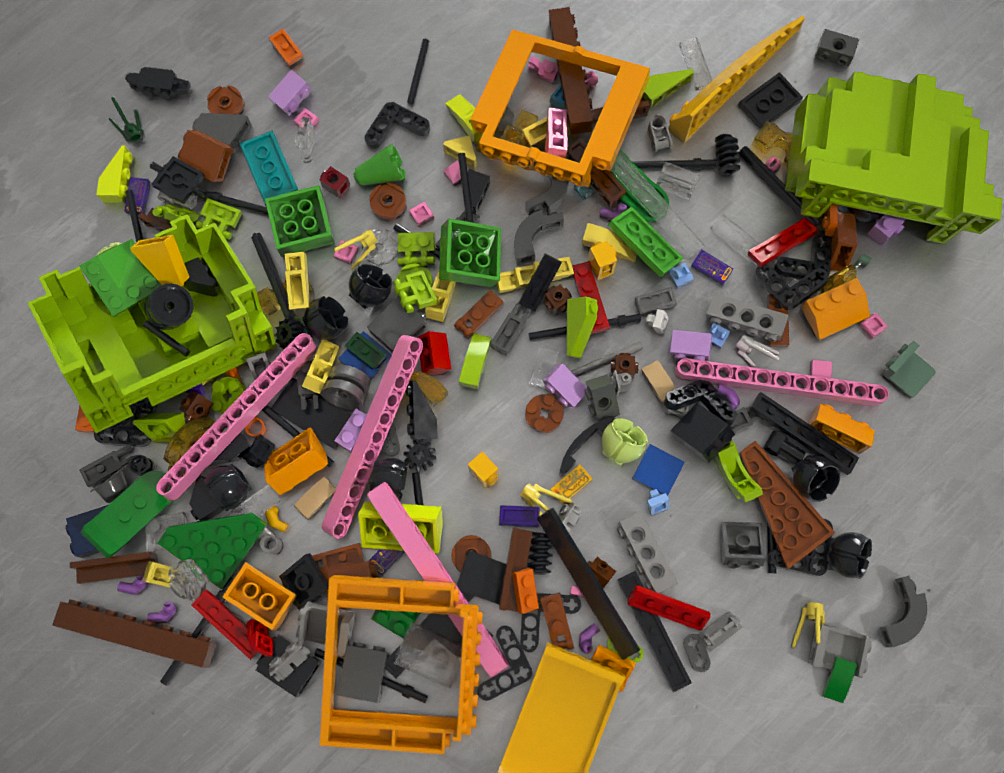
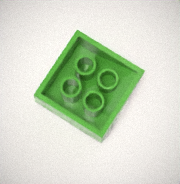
[265,185,335,257]
[439,218,501,288]
[79,239,162,318]

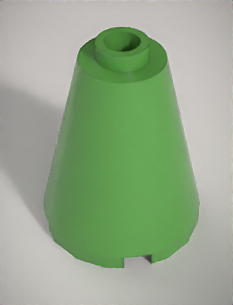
[353,144,406,186]

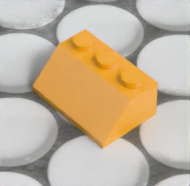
[801,278,870,340]
[808,403,875,454]
[264,427,328,496]
[223,562,296,631]

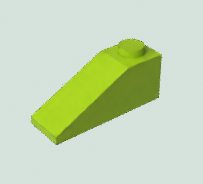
[642,69,695,109]
[567,296,598,358]

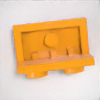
[591,644,636,692]

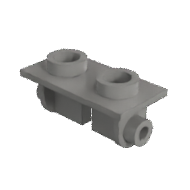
[610,370,632,397]
[558,502,582,532]
[698,611,743,652]
[268,640,310,682]

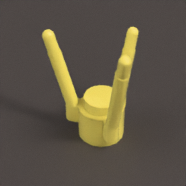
[334,229,378,270]
[520,483,572,516]
[792,602,825,648]

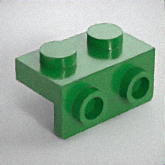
[371,610,421,639]

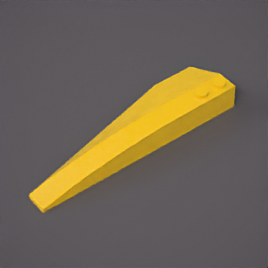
[668,16,805,143]

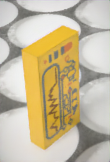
[550,465,593,505]

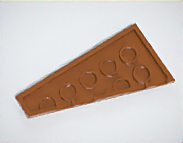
[739,441,835,570]

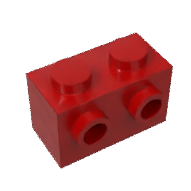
[417,331,452,375]

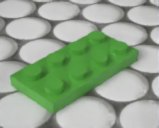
[608,207,683,278]

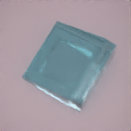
[574,184,595,200]

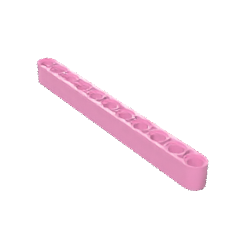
[156,333,317,501]
[322,335,423,539]
[675,358,889,406]
[368,482,509,678]

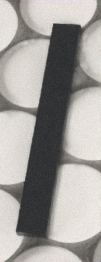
[537,508,640,660]

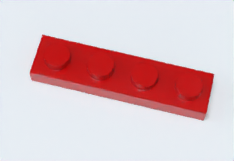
[748,218,818,267]
[572,261,610,334]
[628,585,711,631]
[191,589,258,660]

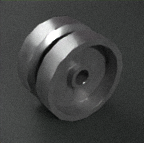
[322,365,371,411]

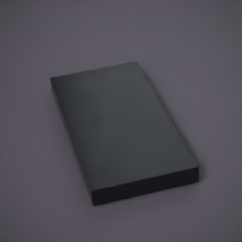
[271,377,352,450]

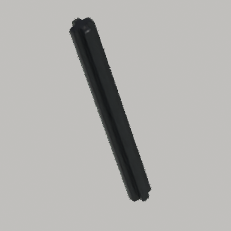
[739,146,820,227]
[251,233,296,320]

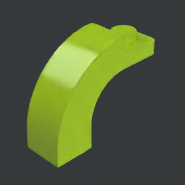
[714,440,763,503]

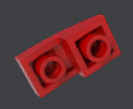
[247,618,273,657]

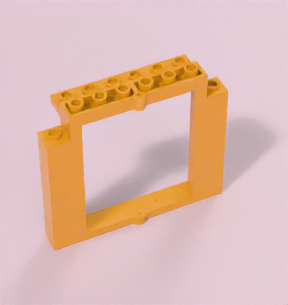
[471,29,650,187]
[319,575,483,754]

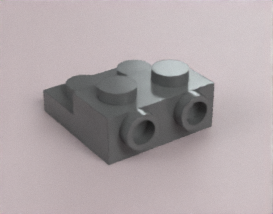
[721,522,766,569]

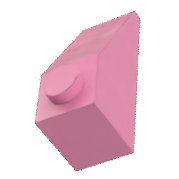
[545,108,567,158]

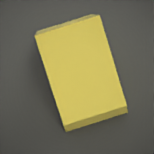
[443,135,477,169]
[142,561,179,588]

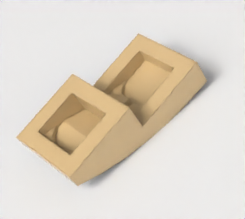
[641,360,676,404]
[294,477,336,520]

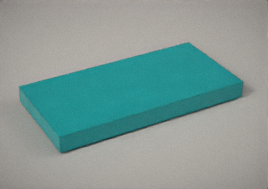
[239,130,298,207]

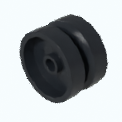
[144,284,194,330]

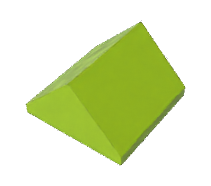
[133,413,188,443]

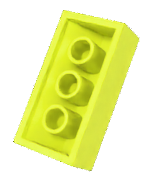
[358,501,443,553]

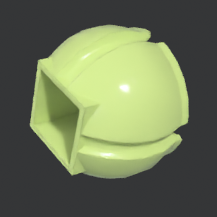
[602,418,648,466]

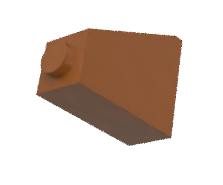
[831,212,858,272]

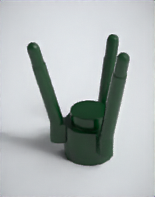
[109,97,144,142]

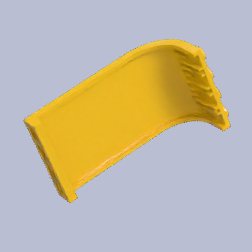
[498,642,625,773]

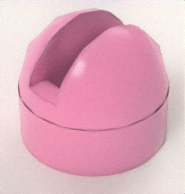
[585,71,598,87]
[765,157,781,173]

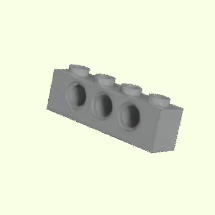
[707,293,789,342]
[617,511,678,593]

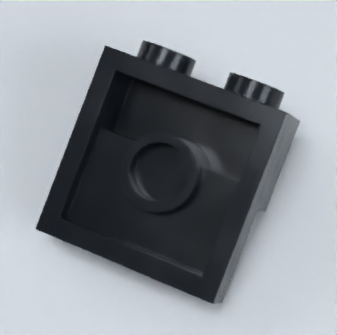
[279,553,329,610]

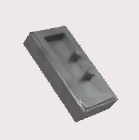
[635,287,677,315]

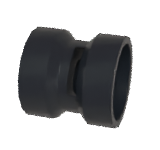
[129,455,155,476]

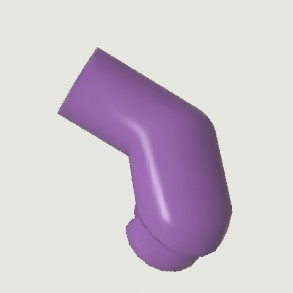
[599,204,627,220]
[717,384,740,410]
[117,575,147,595]
[147,602,176,623]
[579,623,600,653]

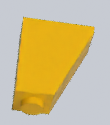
[130,235,189,286]

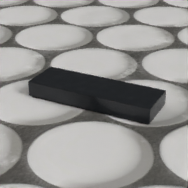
[518,253,562,312]

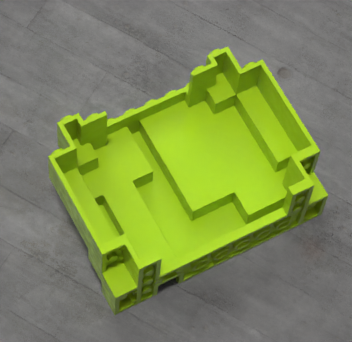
[785,72,1003,244]
[27,214,277,433]

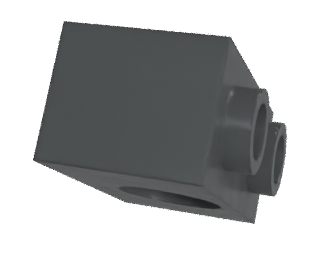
[815,29,859,67]
[584,374,620,422]

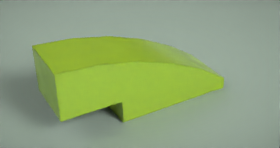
[458,333,492,390]

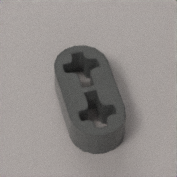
[382,422,400,457]
[683,634,711,672]

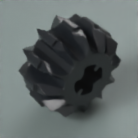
[274,319,307,349]
[403,439,437,473]

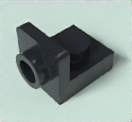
[242,434,275,468]

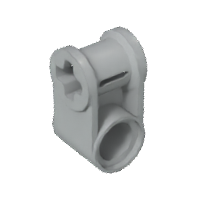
[648,115,673,152]

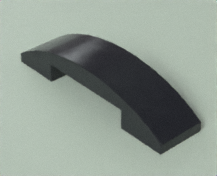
[559,417,615,478]

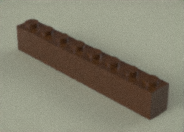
[549,7,596,135]
[52,599,217,668]

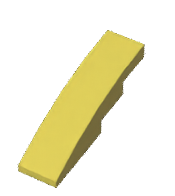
[496,257,574,293]

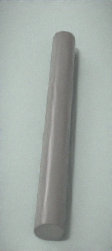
[571,342,643,376]

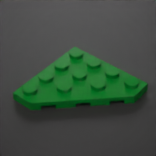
[157,512,268,590]

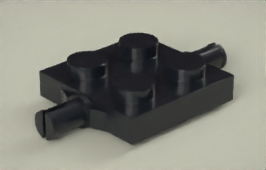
[150,156,207,204]

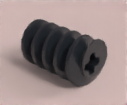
[715,134,741,176]
[527,532,554,575]

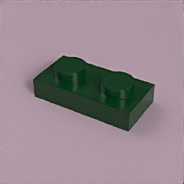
[345,332,387,371]

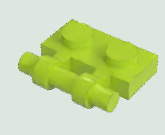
[195,198,242,240]
[152,204,199,222]
[397,232,436,266]
[393,270,437,313]

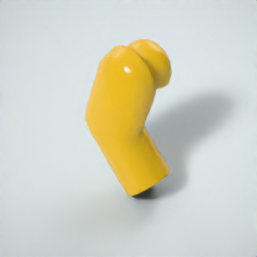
[265,506,289,533]

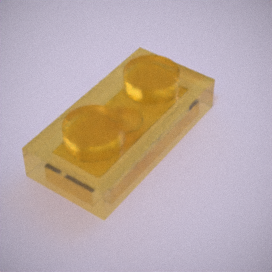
[821,264,857,294]

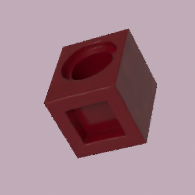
[319,166,350,199]

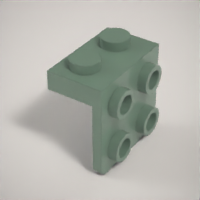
[882,341,936,398]

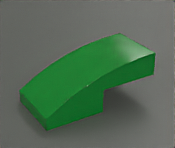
[822,657,857,703]

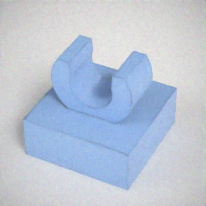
[668,263,694,289]
[708,323,730,349]
[648,489,669,516]

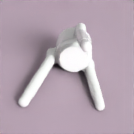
[736,334,780,368]

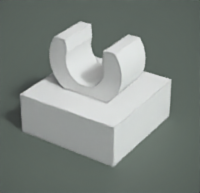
[646,309,669,335]

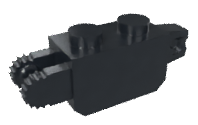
[125,67,191,99]

